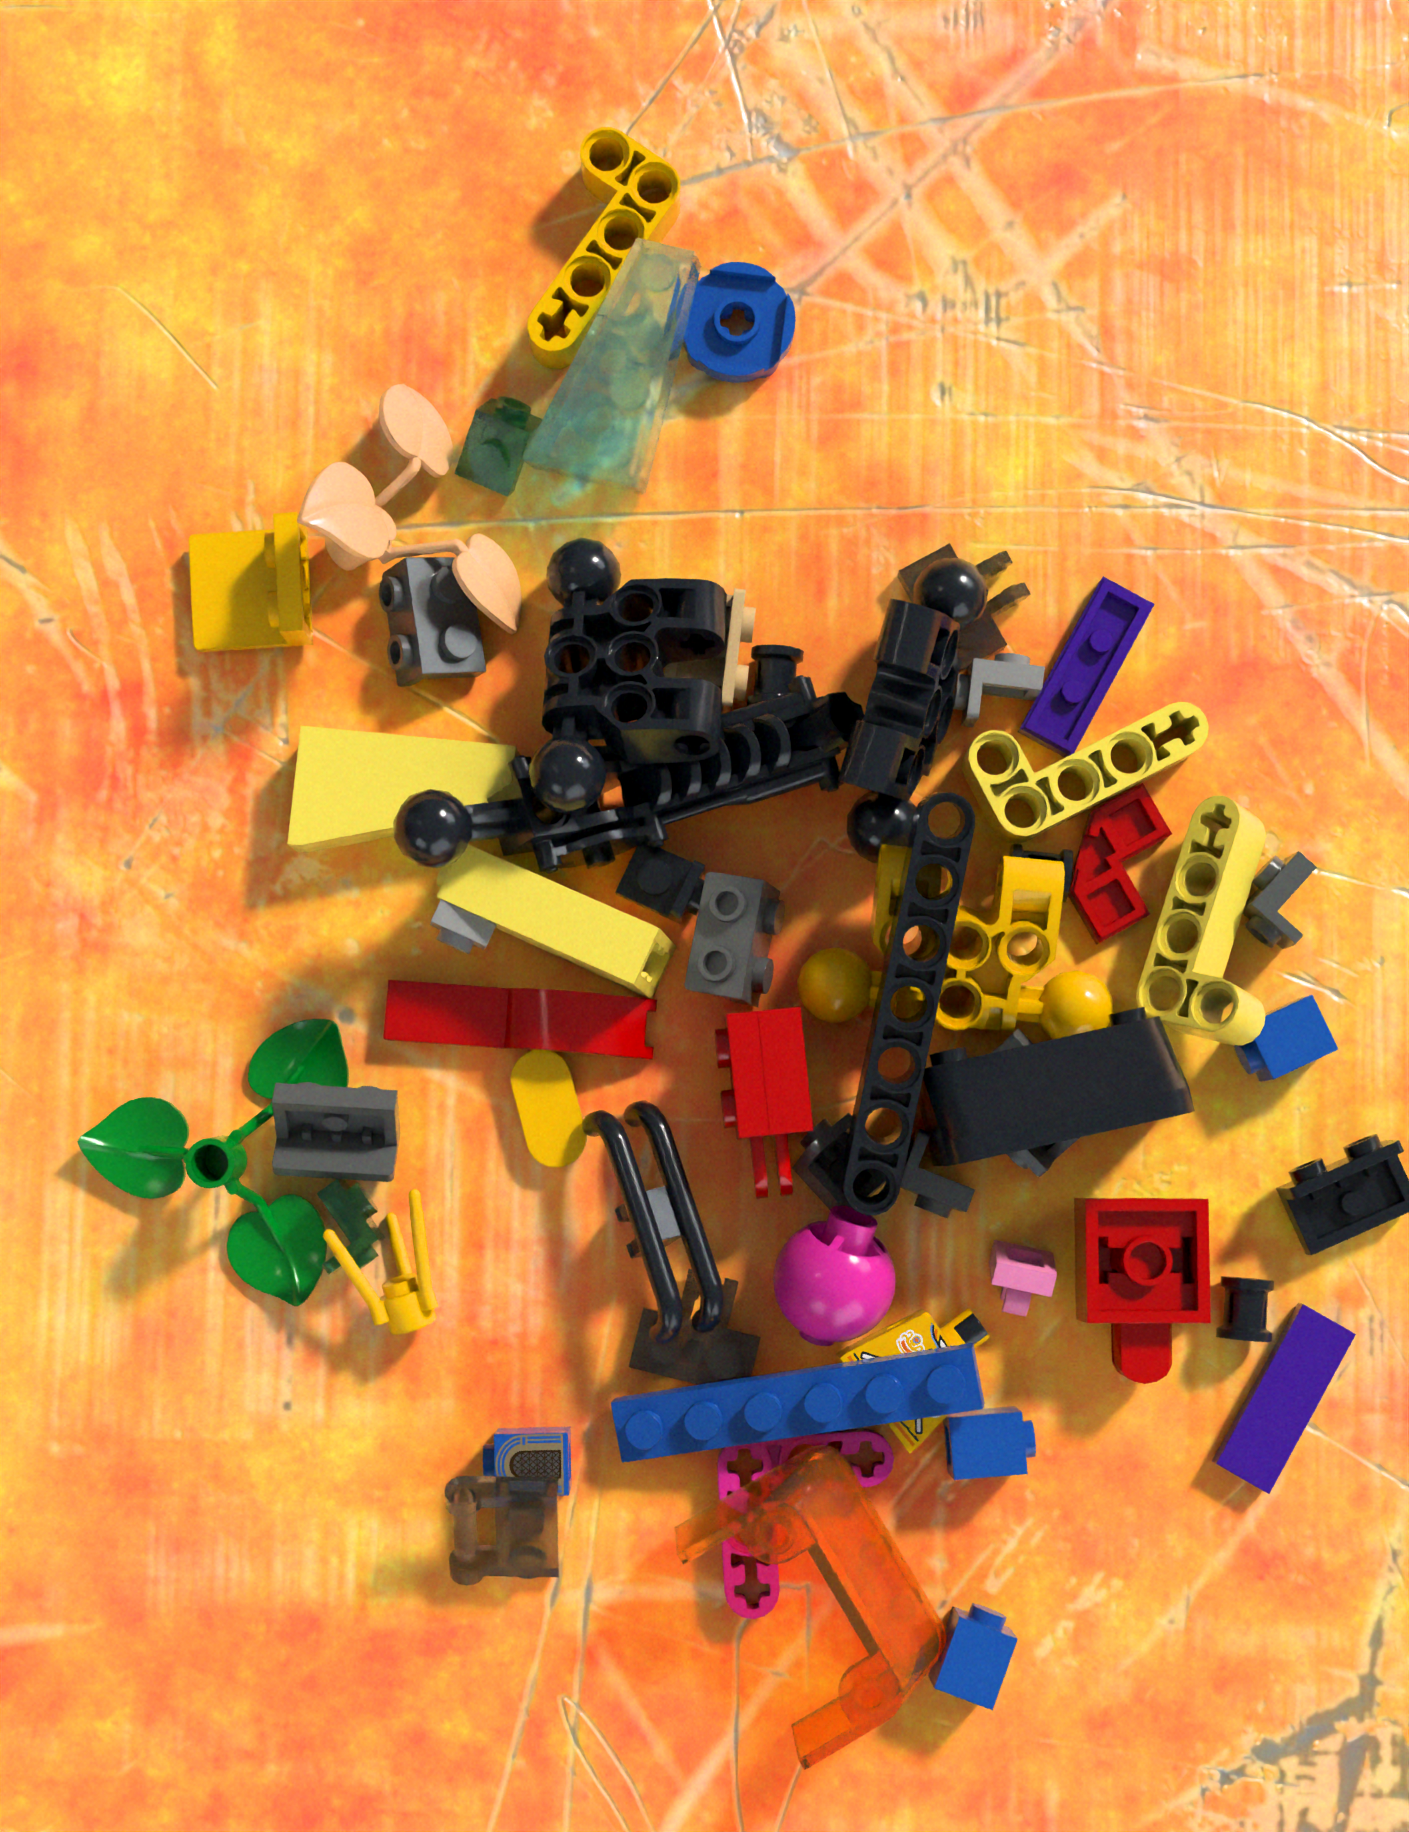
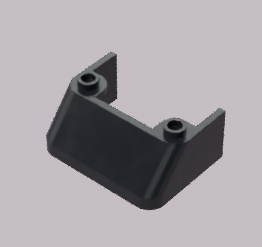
[918,1007,1195,1166]

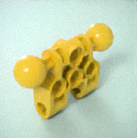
[797,844,1113,1039]

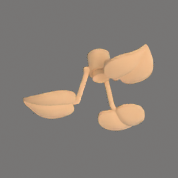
[297,383,522,635]

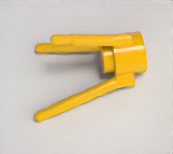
[323,1189,438,1335]

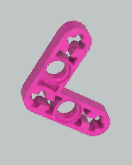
[717,1428,894,1619]

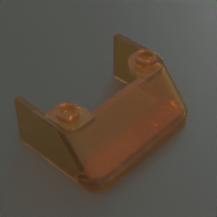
[674,1445,947,1770]

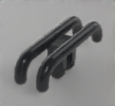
[582,1100,725,1345]

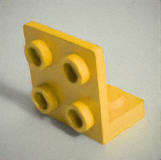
[188,512,314,652]

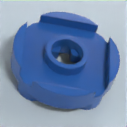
[679,262,796,383]

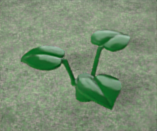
[77,1019,349,1306]

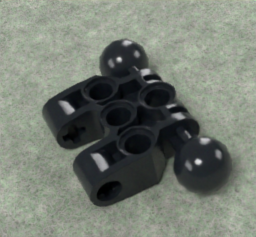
[528,538,727,814]
[838,558,988,863]

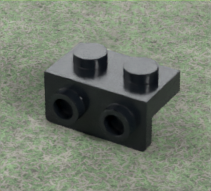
[1276,1134,1409,1255]

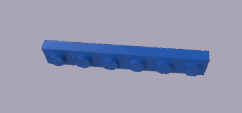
[611,1343,985,1463]

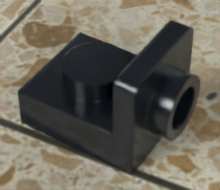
[615,841,706,924]

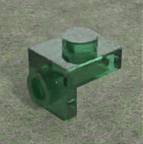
[454,396,544,497]
[317,1179,386,1275]

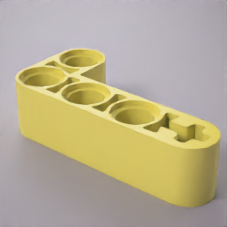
[962,702,1209,844]
[1136,795,1266,1046]

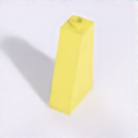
[287,725,520,853]
[436,844,677,999]

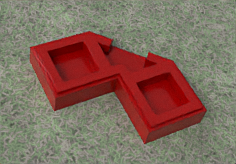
[1068,783,1172,945]

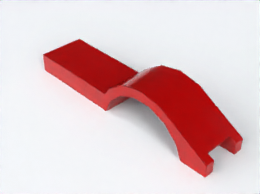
[383,980,657,1060]

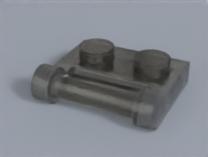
[444,1476,560,1586]

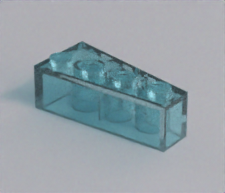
[522,238,701,496]

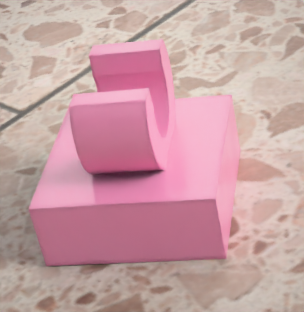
[989,1240,1057,1317]

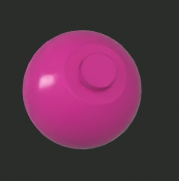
[773,1206,896,1346]

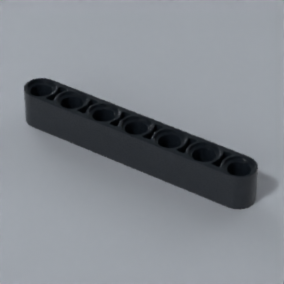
[841,792,975,1215]

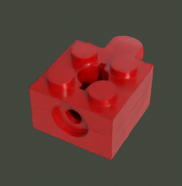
[714,1007,813,1199]
[1074,1198,1211,1384]

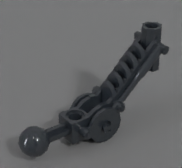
[393,675,864,874]

